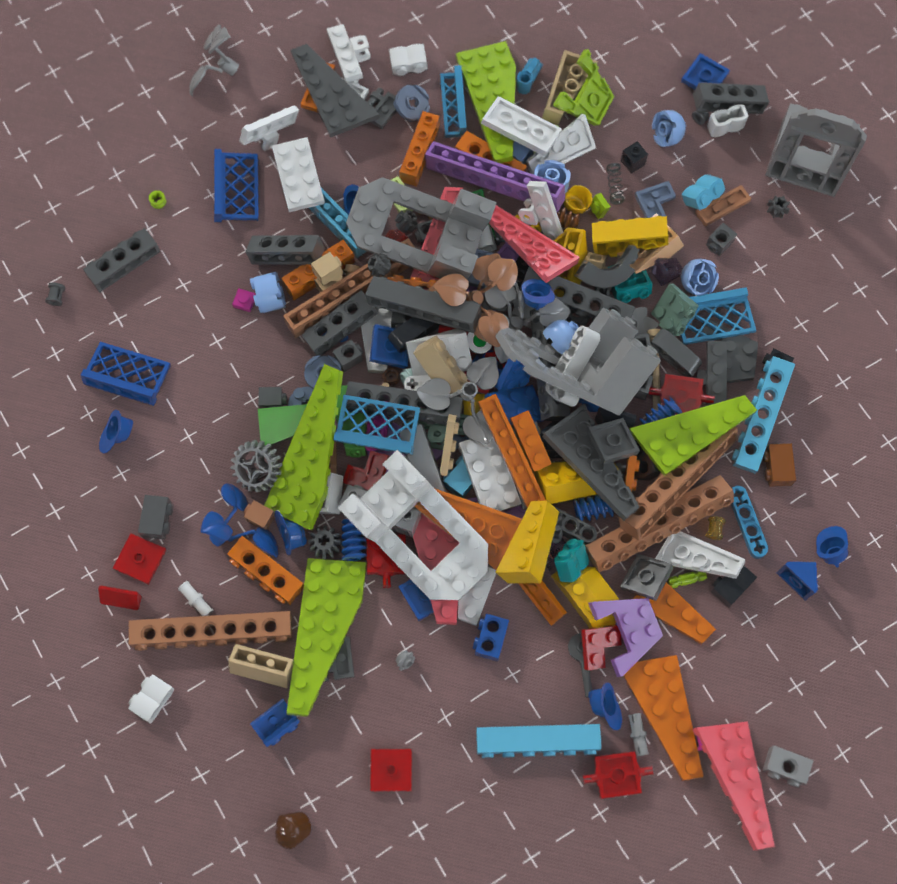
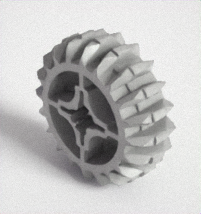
[230,440,282,492]

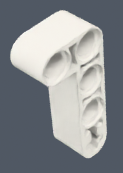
[545,326,600,407]

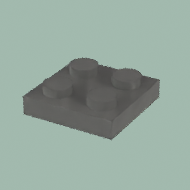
[587,418,640,464]
[620,554,674,601]

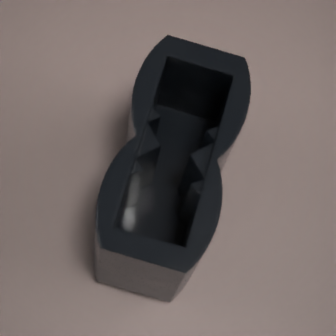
[711,566,757,608]

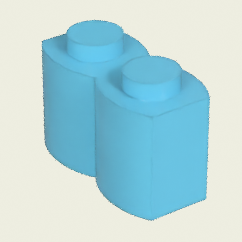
[682,174,725,210]

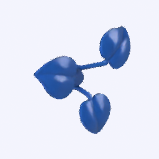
[201,483,278,558]

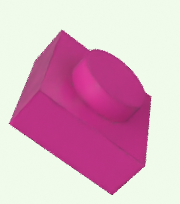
[232,288,256,312]

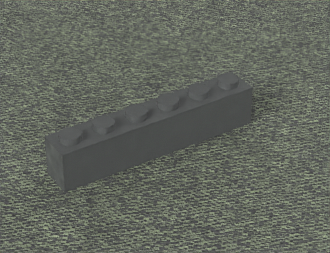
[365,276,482,333]

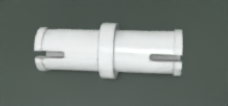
[178,581,214,616]

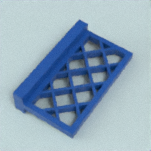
[214,149,259,222]
[81,342,171,406]

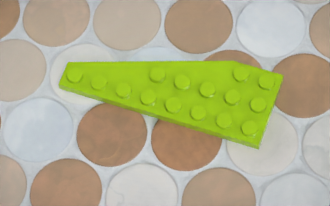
[264,364,343,530]

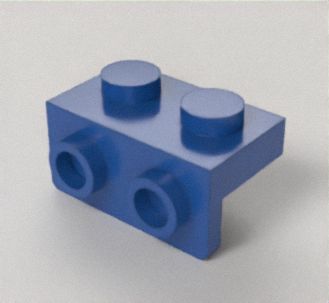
[250,699,300,747]

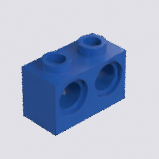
[472,614,509,662]

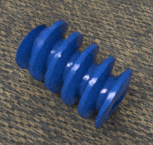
[639,396,683,425]
[573,495,614,521]
[341,519,367,561]

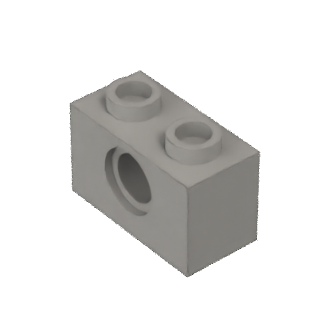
[762,746,814,787]

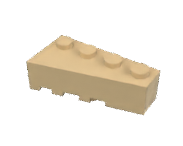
[542,50,598,125]

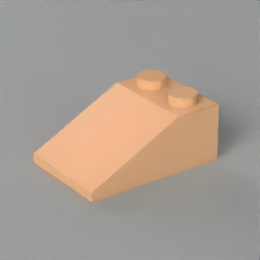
[618,213,684,274]

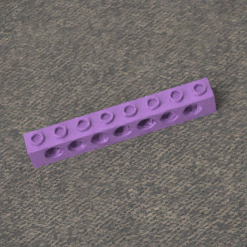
[425,141,565,212]

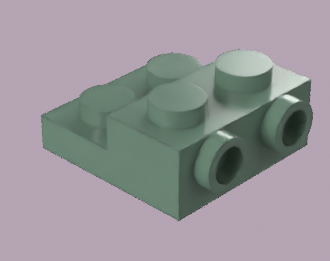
[651,283,699,336]

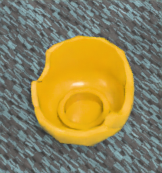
[563,185,593,214]

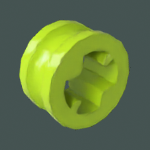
[149,190,166,209]

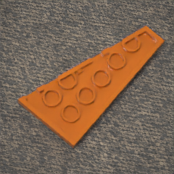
[414,488,522,570]
[623,655,703,781]

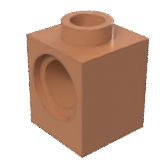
[244,500,275,530]

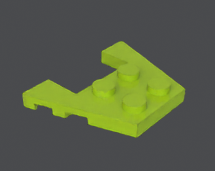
[553,49,614,126]

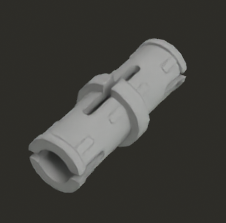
[628,713,649,756]

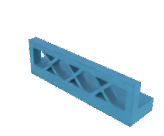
[440,65,467,138]

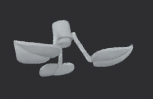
[189,24,239,96]
[484,285,570,364]
[417,357,499,444]

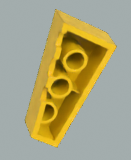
[592,216,669,257]
[534,462,619,504]
[495,500,559,583]

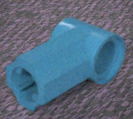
[516,58,543,94]

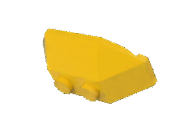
[554,227,588,297]
[551,566,619,628]

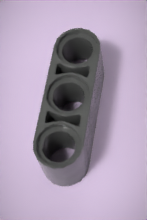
[650,329,702,378]
[556,508,597,545]

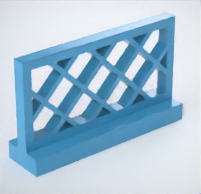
[680,287,756,345]
[334,395,421,455]

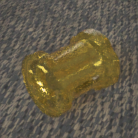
[705,516,726,540]

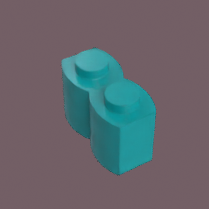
[554,539,589,582]

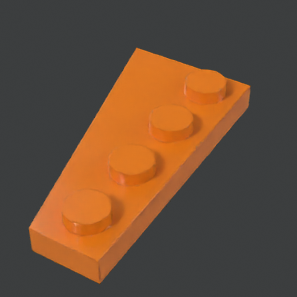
[633,582,716,644]

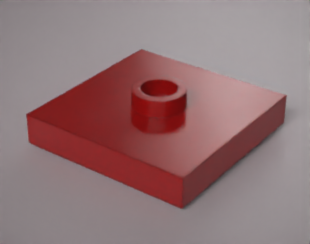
[113,533,167,585]
[370,749,412,792]

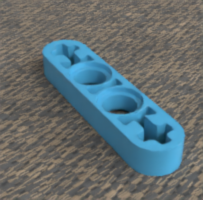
[731,486,768,559]

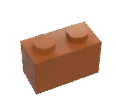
[763,443,796,487]

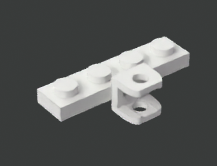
[327,24,371,82]
[239,106,299,151]
[518,181,563,241]

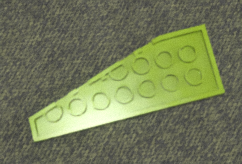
[456,41,516,164]
[287,558,367,717]

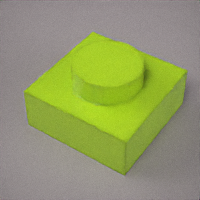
[590,193,611,219]

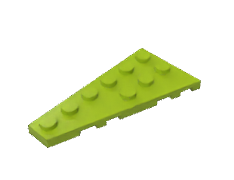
[629,395,757,476]

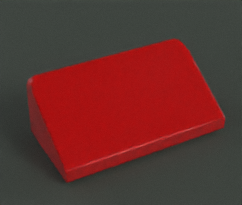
[98,585,142,610]

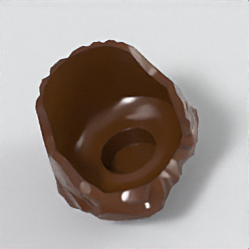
[275,812,311,849]

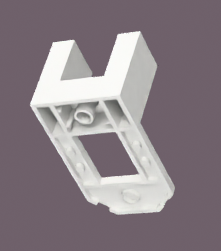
[338,450,488,600]

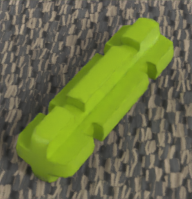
[668,571,707,588]

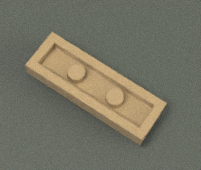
[440,414,459,476]

